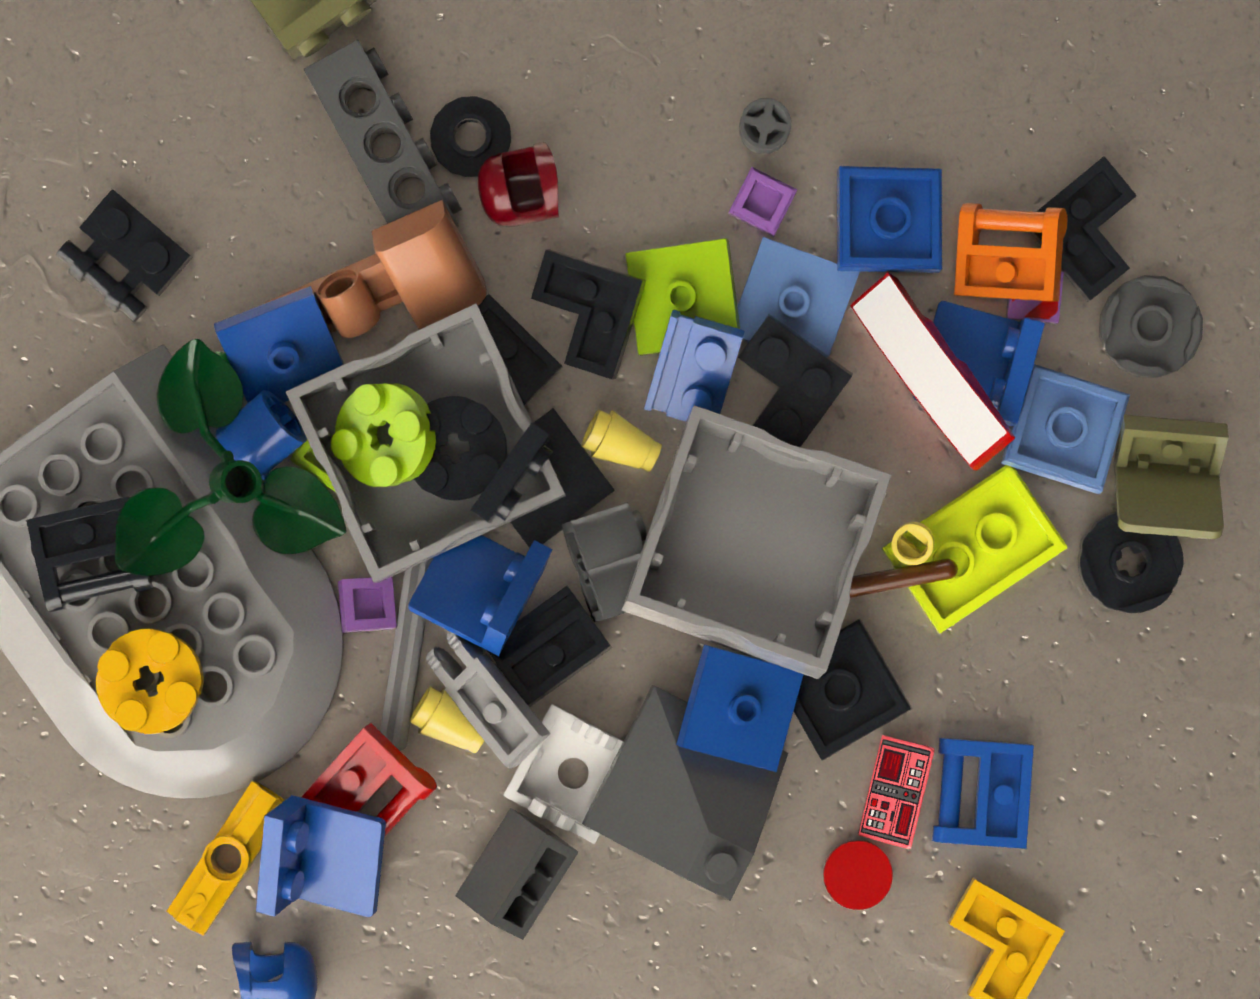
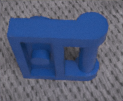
[932,738,1034,849]

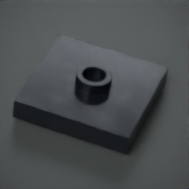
[510,408,615,548]
[794,619,913,761]

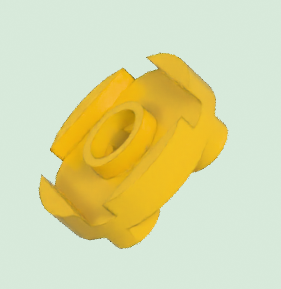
[96,628,204,734]

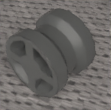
[739,98,791,154]

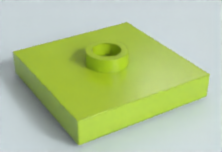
[625,238,740,356]

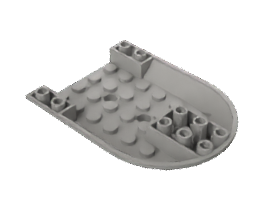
[0,345,343,798]

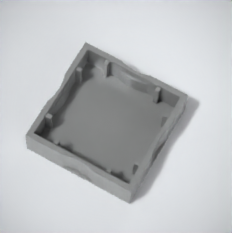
[286,303,566,583]
[621,405,892,679]

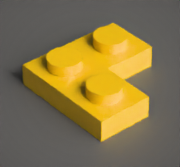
[948,878,1065,999]

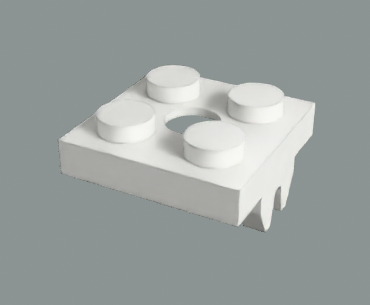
[503,704,623,844]

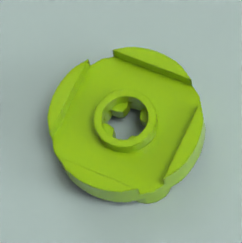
[331,383,436,487]

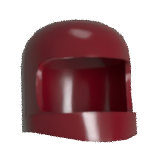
[478,142,559,227]

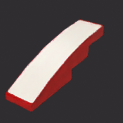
[850,272,1015,471]

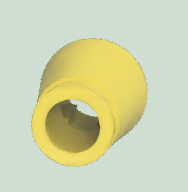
[581,409,662,472]
[410,686,484,754]

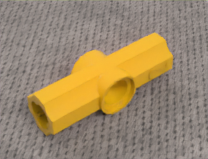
[166,780,285,936]

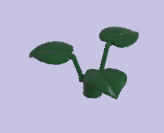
[115,339,346,576]

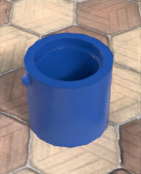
[216,390,307,480]

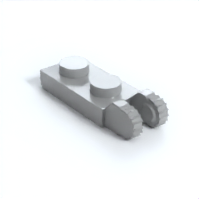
[426,632,551,769]

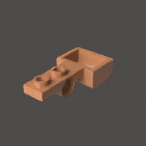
[265,200,487,338]

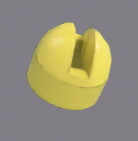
[892,522,934,565]

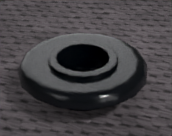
[430,96,511,177]

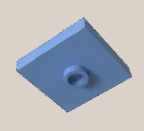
[738,237,860,356]
[1001,364,1130,494]

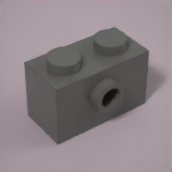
[455,808,578,940]

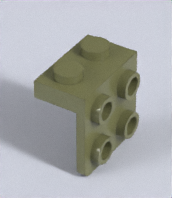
[250,0,377,60]
[1114,415,1229,539]

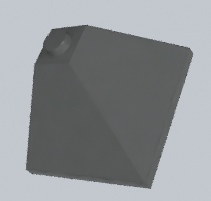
[582,685,788,901]

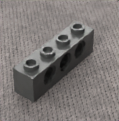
[304,40,462,227]

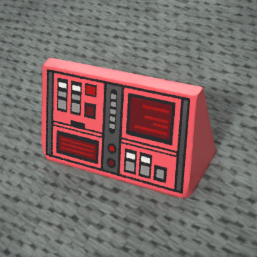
[858,735,935,849]

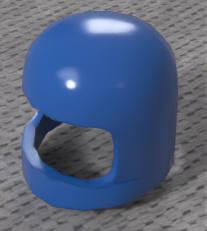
[232,942,317,999]

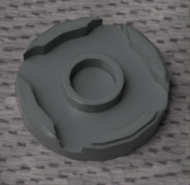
[1099,275,1203,378]

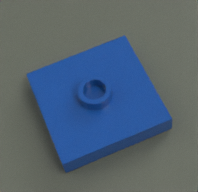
[837,166,942,273]
[214,286,344,403]
[676,644,804,772]

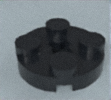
[414,396,507,501]
[1078,512,1184,613]

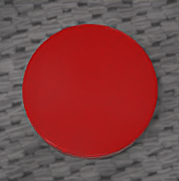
[823,840,893,910]

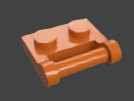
[954,203,1067,302]

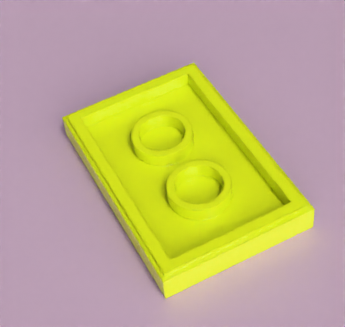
[881,465,1068,634]

